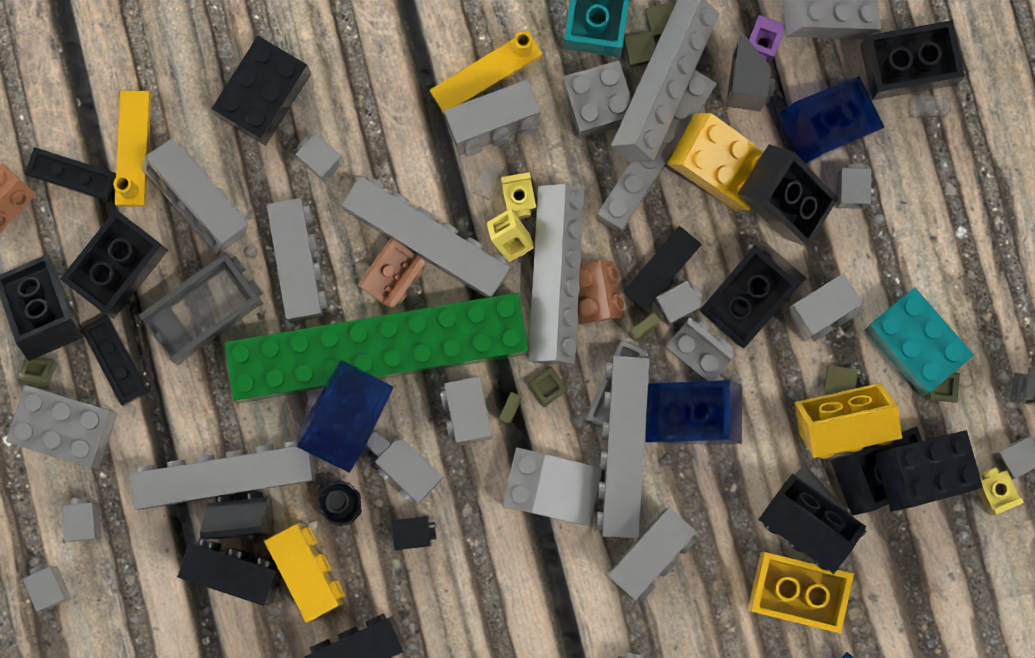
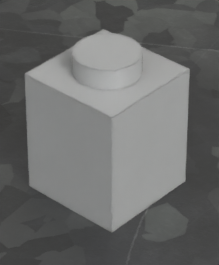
[295,133,344,183]
[837,164,871,209]
[654,280,703,327]
[993,436,1035,480]
[62,497,102,542]
[22,563,71,612]

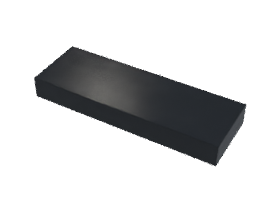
[25,147,116,202]
[623,225,702,312]
[81,315,149,406]

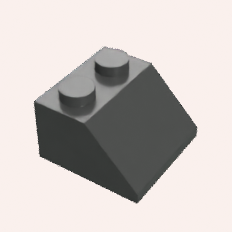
[726,35,775,111]

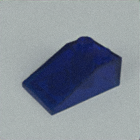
[778,76,885,164]
[296,360,393,473]
[645,380,742,445]

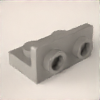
[665,318,735,385]

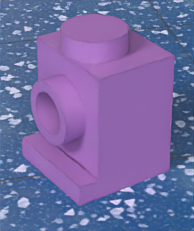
[749,15,785,63]

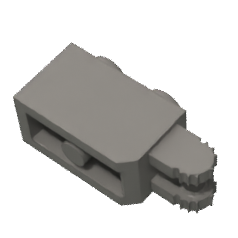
[366,432,444,504]

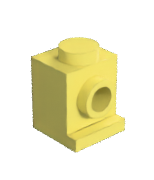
[501,172,536,219]
[487,208,534,262]
[978,467,1024,515]

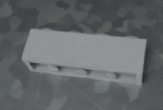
[142,138,248,255]
[266,198,328,323]

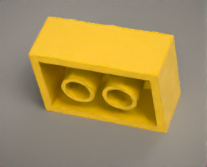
[667,113,764,211]
[794,383,902,458]
[264,524,346,623]
[748,552,854,634]

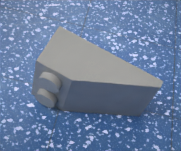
[503,447,603,527]

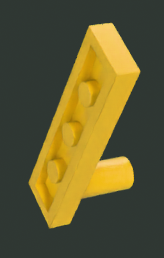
[430,30,543,116]
[113,91,151,207]

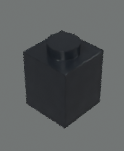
[391,516,437,550]

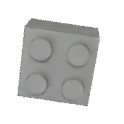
[562,60,631,139]
[785,273,863,342]
[440,376,493,446]

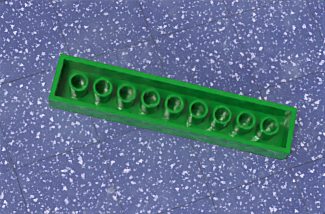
[224,293,528,404]

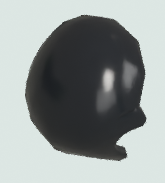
[316,480,362,527]

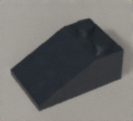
[700,240,807,349]
[0,254,83,361]
[830,426,923,516]
[200,492,275,539]

